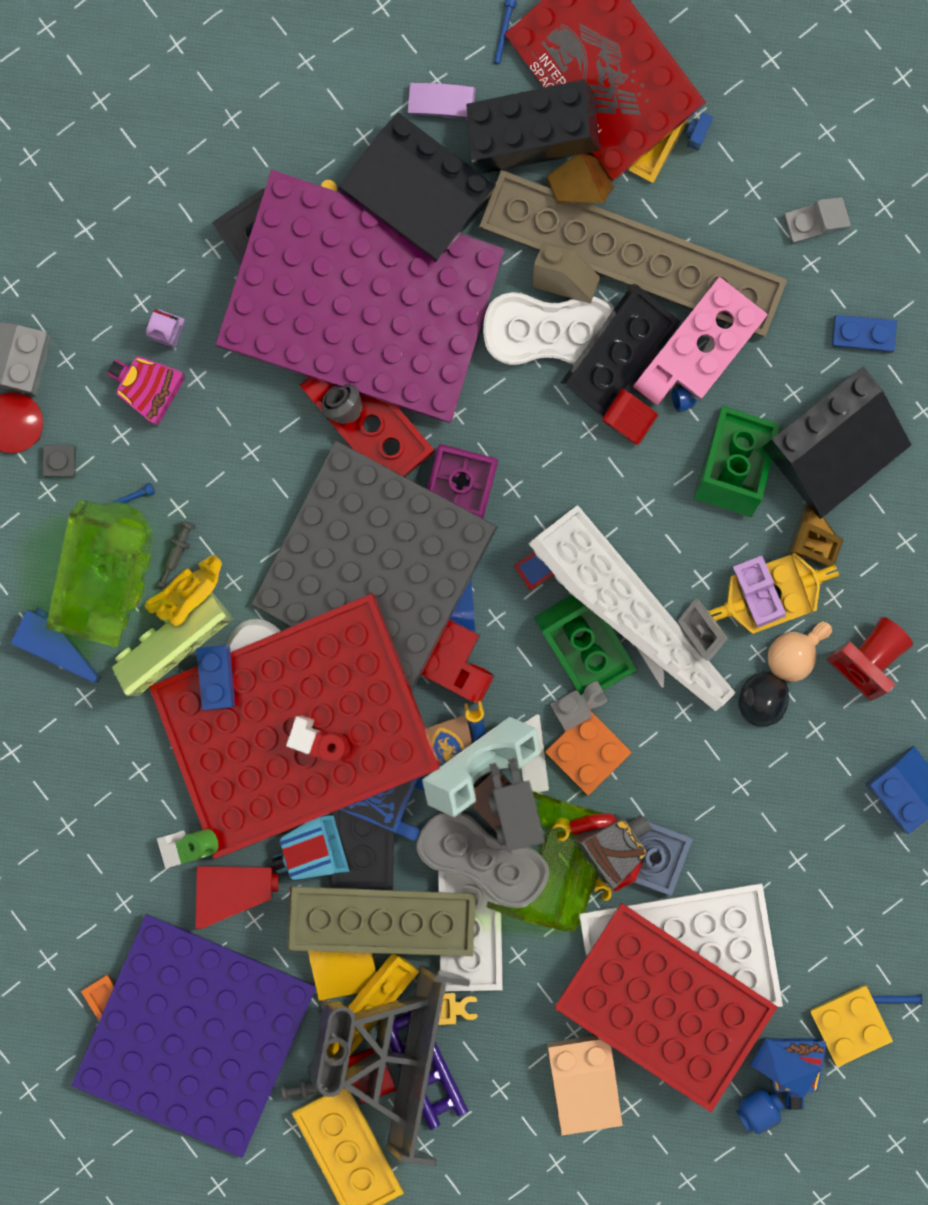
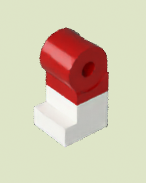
[286,716,350,762]

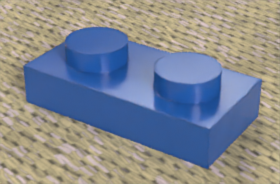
[832,315,897,352]
[196,645,235,710]

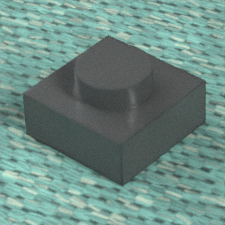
[43,445,76,477]

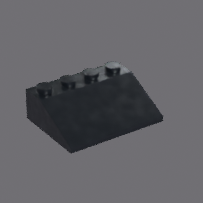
[338,113,496,263]
[762,366,912,519]

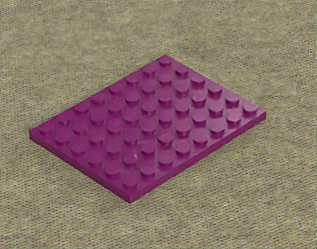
[215,169,504,424]

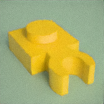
[438,993,478,1025]

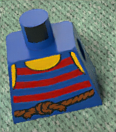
[763,1038,826,1110]

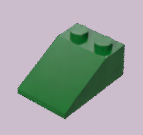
[693,405,780,518]
[534,594,637,695]

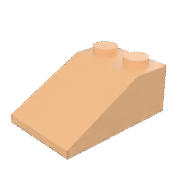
[547,1036,623,1136]

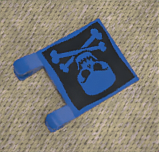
[340,776,426,840]

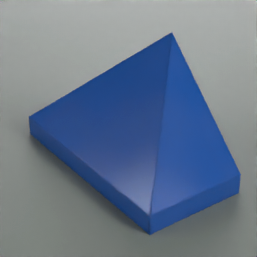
[750,1038,820,1097]

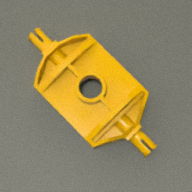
[708,553,839,634]

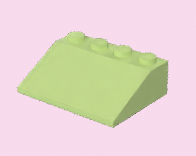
[112,592,234,696]

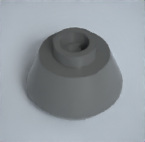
[322,384,362,424]

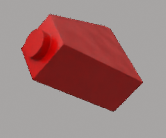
[196,865,279,929]

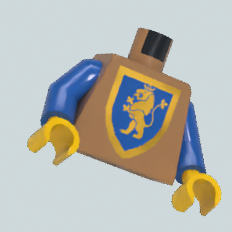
[426,701,486,775]

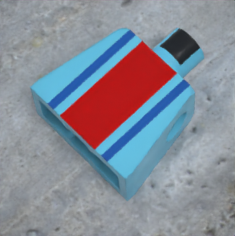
[272,815,350,880]

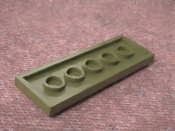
[287,886,476,956]

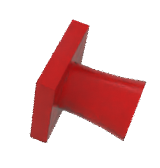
[826,617,913,701]

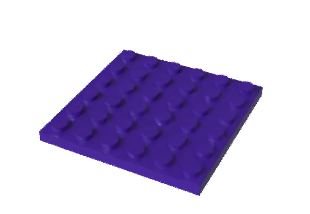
[71,913,316,1158]

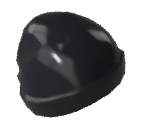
[738,672,789,727]

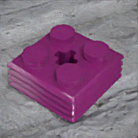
[427,444,498,518]

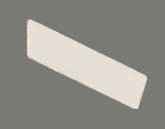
[521,714,549,793]

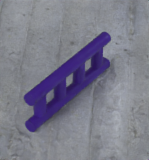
[378,1010,468,1130]

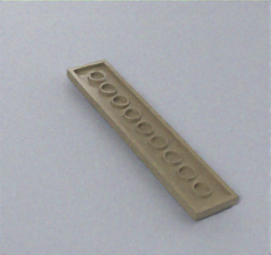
[479,170,787,338]

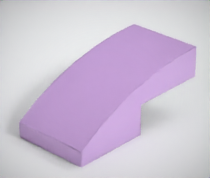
[408,83,476,119]
[733,555,786,628]

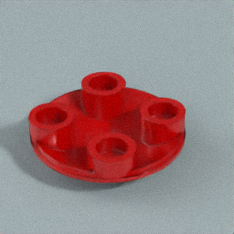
[0,392,43,453]

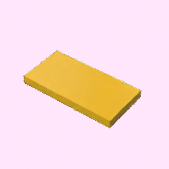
[292,1087,404,1205]

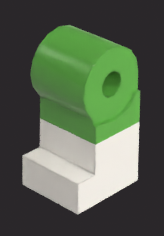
[157,829,218,868]

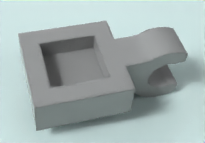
[550,681,608,732]

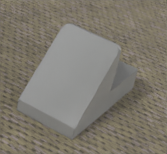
[783,197,851,244]

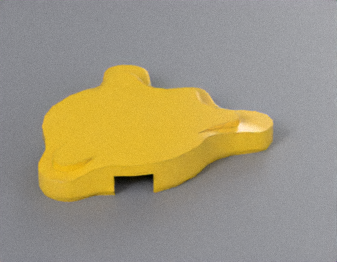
[145,555,222,627]

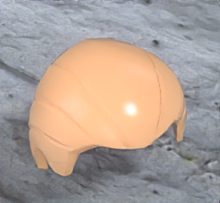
[768,621,832,682]

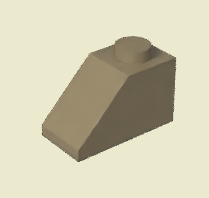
[532,242,600,304]

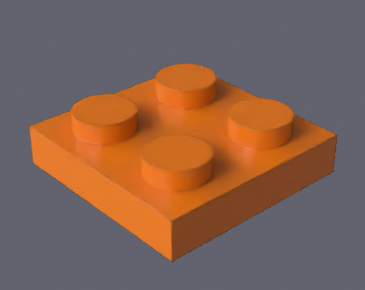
[545,710,632,796]

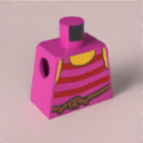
[107,356,186,427]

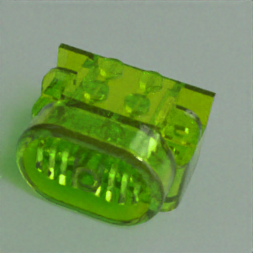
[46,499,153,647]

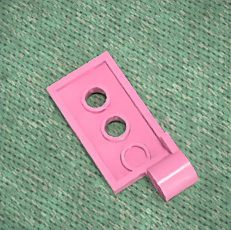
[633,277,768,405]

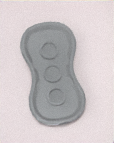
[416,812,549,908]

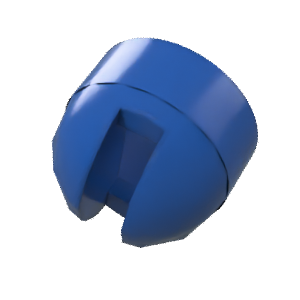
[672,386,697,412]

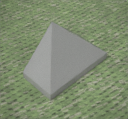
[677,598,728,661]

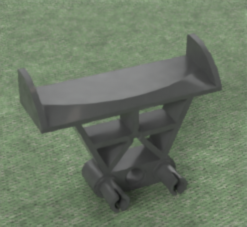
[307,965,470,1166]

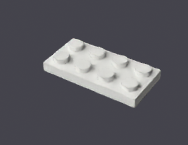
[438,871,503,991]

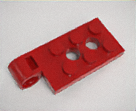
[299,377,435,477]
[421,619,495,703]

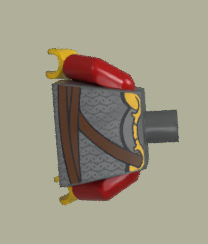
[552,813,652,901]

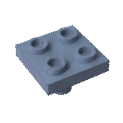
[633,816,693,896]

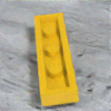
[327,954,419,1056]

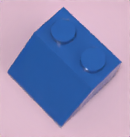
[865,746,928,834]

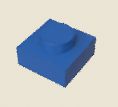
[686,112,713,151]

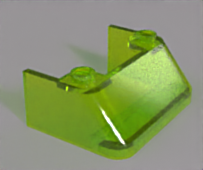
[486,790,602,932]

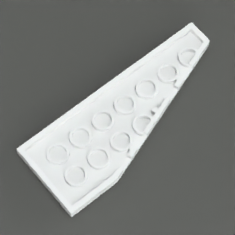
[529,505,736,711]

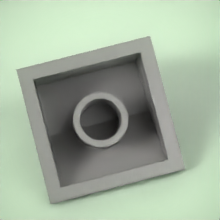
[0,322,52,396]

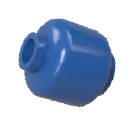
[736,1088,784,1135]

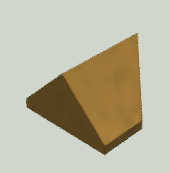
[546,154,614,204]
[788,503,843,567]

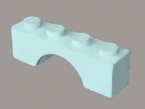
[422,717,541,817]

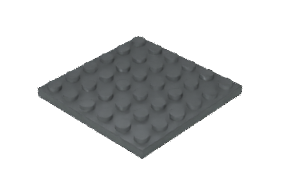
[252,441,498,691]

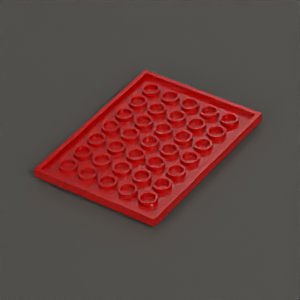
[149,594,441,859]

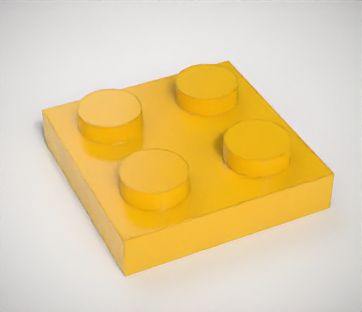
[810,984,893,1067]

